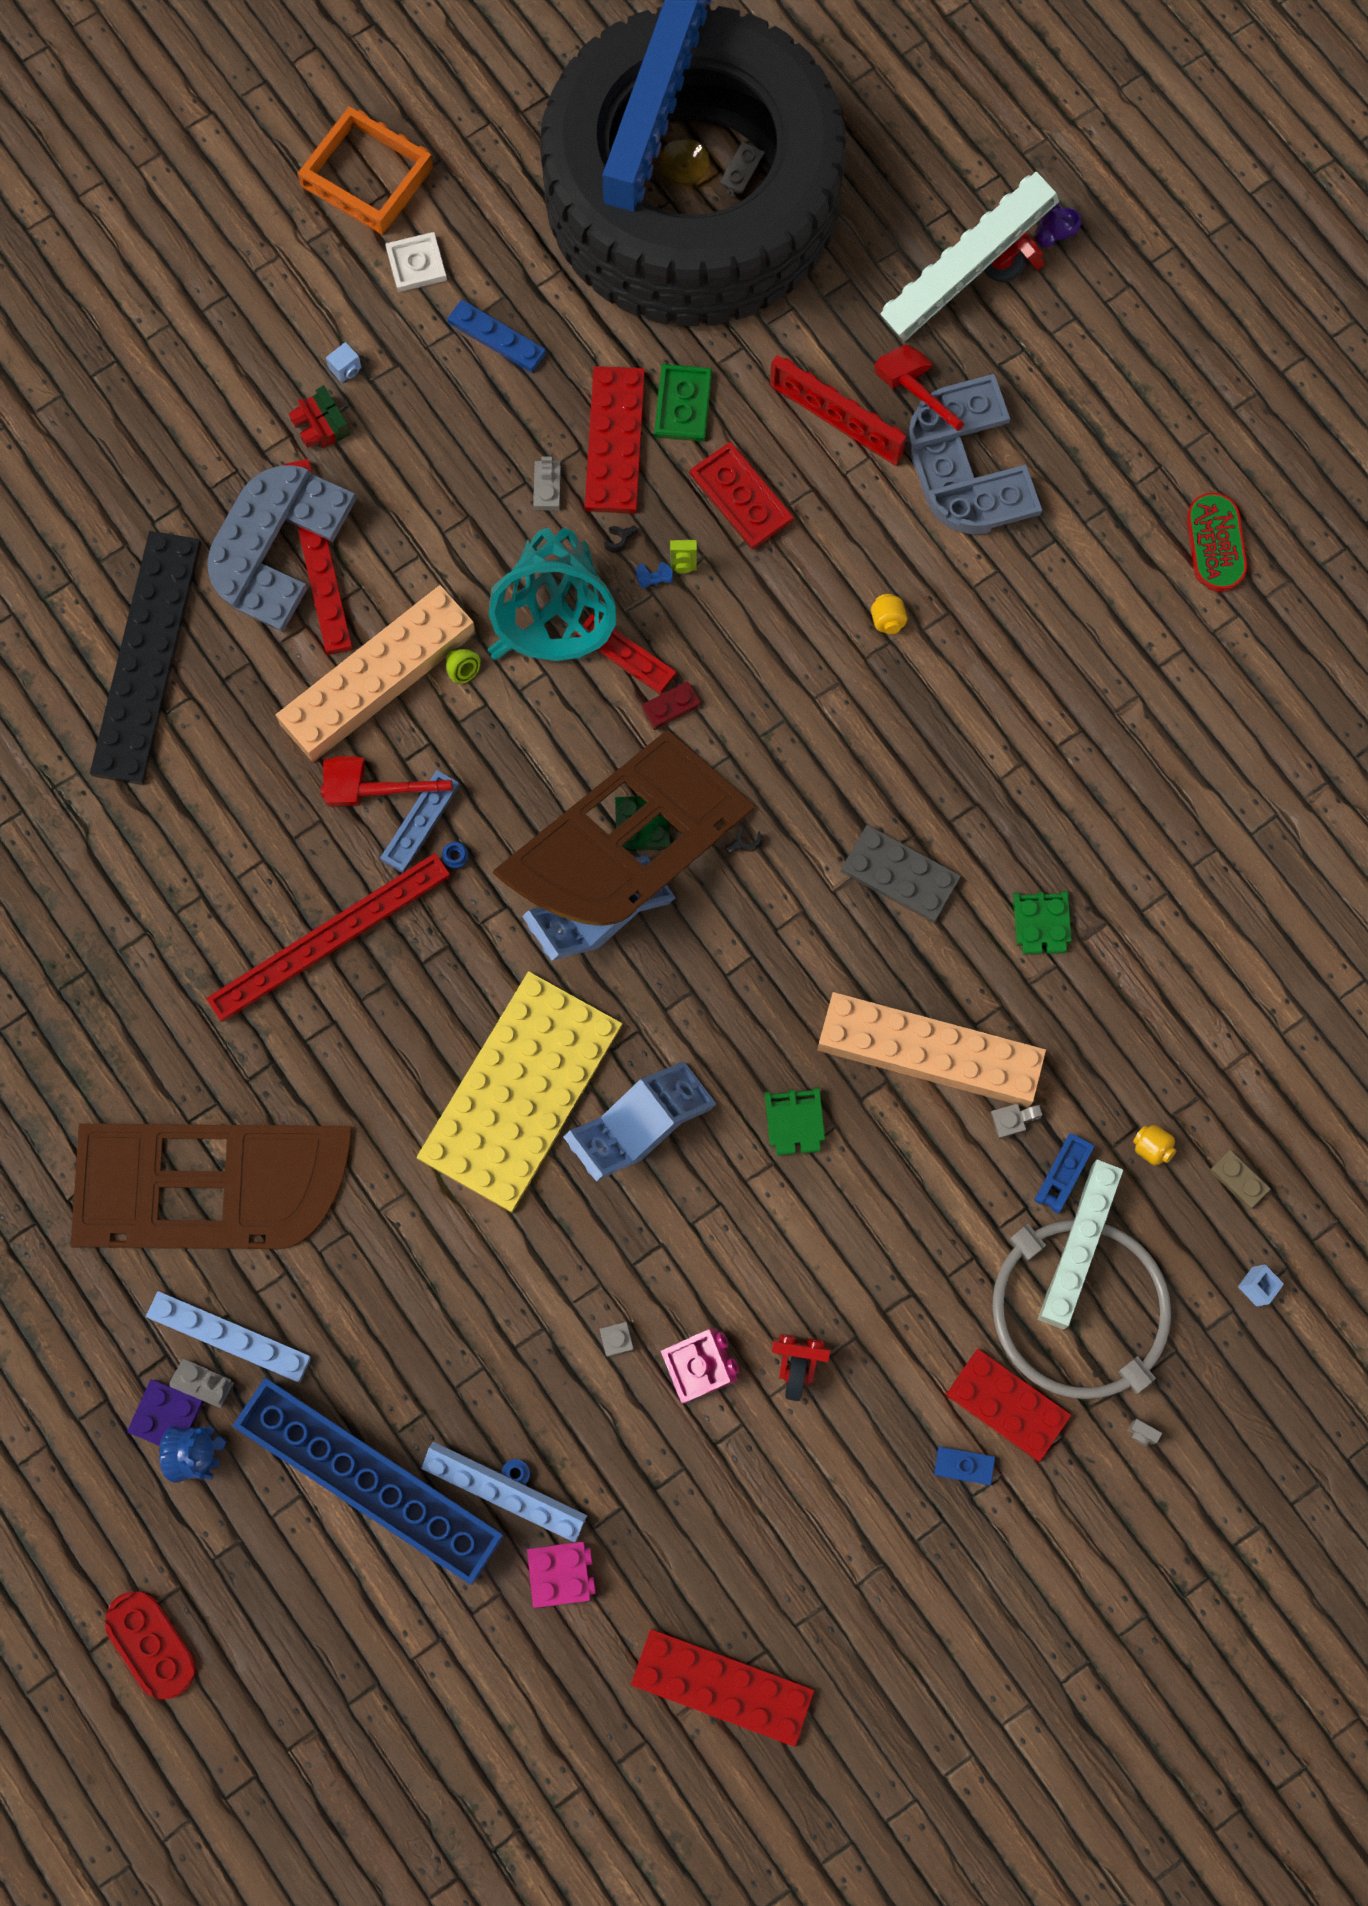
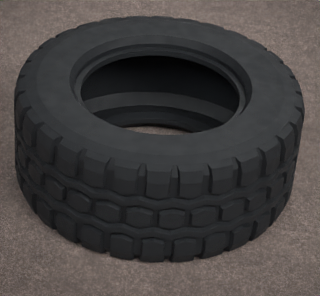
[540,4,846,326]

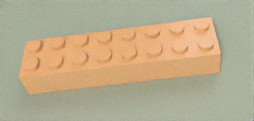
[276,585,476,763]
[817,992,1046,1108]

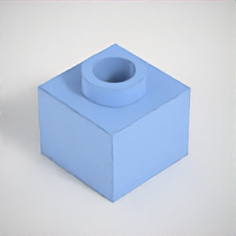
[326,342,362,383]
[1238,1264,1284,1307]

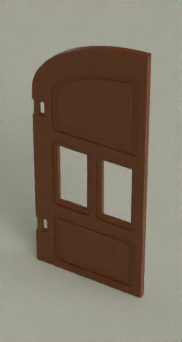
[493,729,755,926]
[70,1123,352,1250]

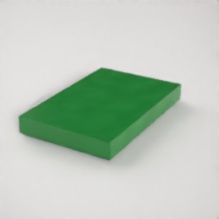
[654,364,712,442]

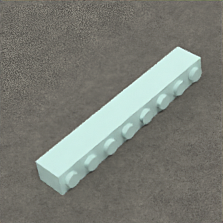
[880,172,1059,342]

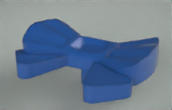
[636,562,673,588]

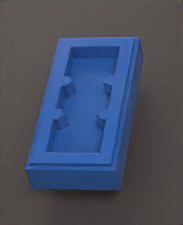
[934,1447,995,1486]

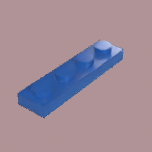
[447,299,546,373]

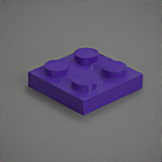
[127,1379,204,1446]

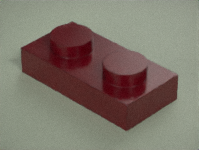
[641,681,700,730]

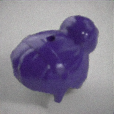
[1035,203,1081,247]

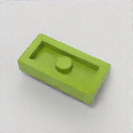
[670,540,697,574]

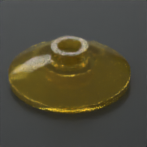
[659,139,709,185]

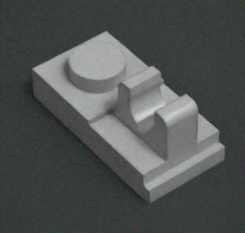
[533,456,561,511]
[170,1359,234,1408]

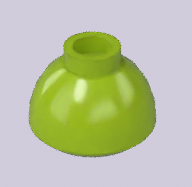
[446,649,481,684]

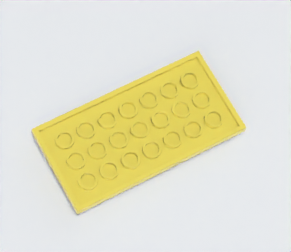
[416,971,623,1213]

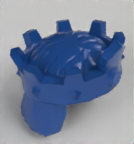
[159,1426,227,1483]

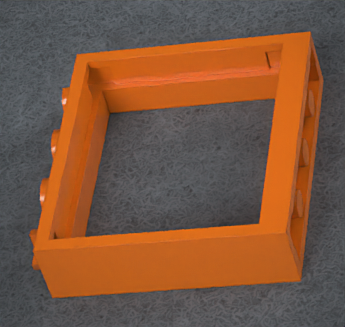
[297,106,434,235]

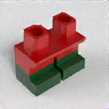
[288,385,350,448]

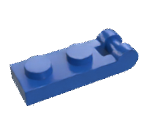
[1034,1133,1095,1214]

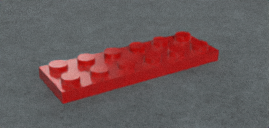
[770,355,906,466]
[585,366,645,514]
[631,1629,814,1747]

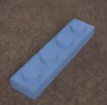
[380,770,460,873]

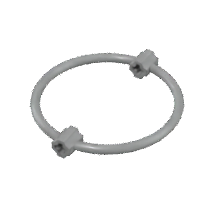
[993,1220,1171,1399]

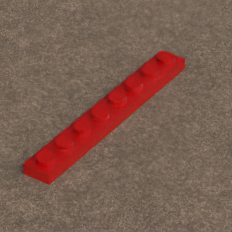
[283,459,353,656]

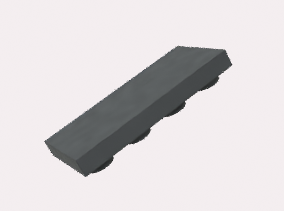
[840,825,961,923]

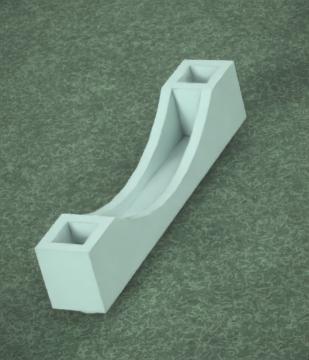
[1037,1160,1123,1330]

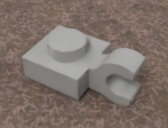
[991,1104,1042,1139]

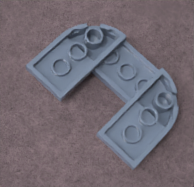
[908,374,1042,534]
[208,465,358,632]

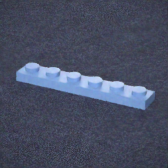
[146,1291,312,1383]
[421,1442,587,1543]

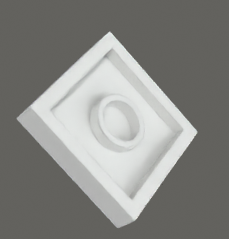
[385,232,447,292]

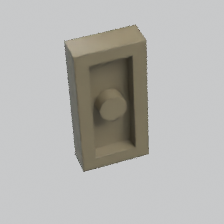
[1209,1150,1270,1210]

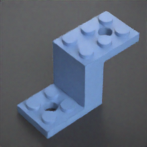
[522,855,676,961]
[564,1061,716,1182]

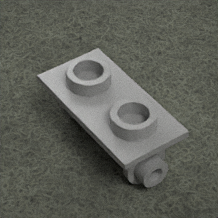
[719,142,765,197]

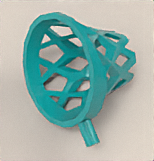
[488,528,616,661]

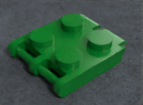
[1013,891,1071,954]
[764,1087,825,1156]

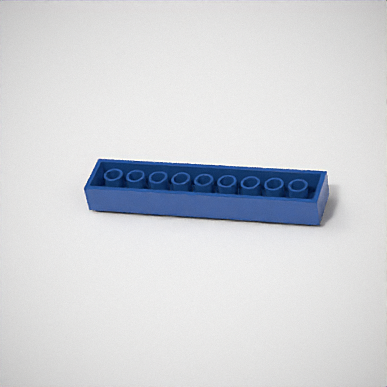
[602,0,713,212]
[232,1378,504,1585]

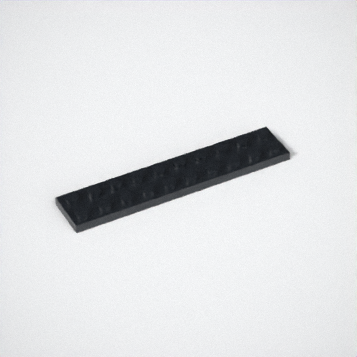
[90,531,202,785]

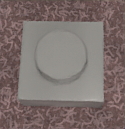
[599,1322,633,1357]
[1127,1419,1162,1446]

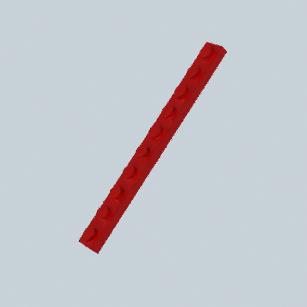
[206,853,450,1023]

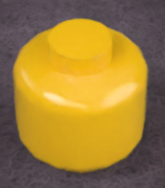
[871,594,908,634]
[1133,1124,1176,1166]

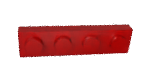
[576,614,676,695]

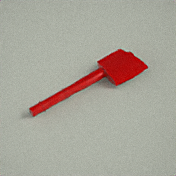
[874,345,964,431]
[321,756,453,807]

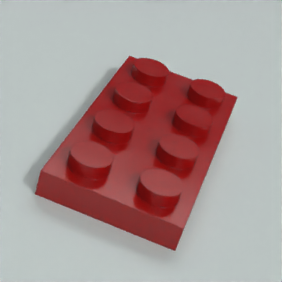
[689,442,793,550]
[945,1348,1071,1462]

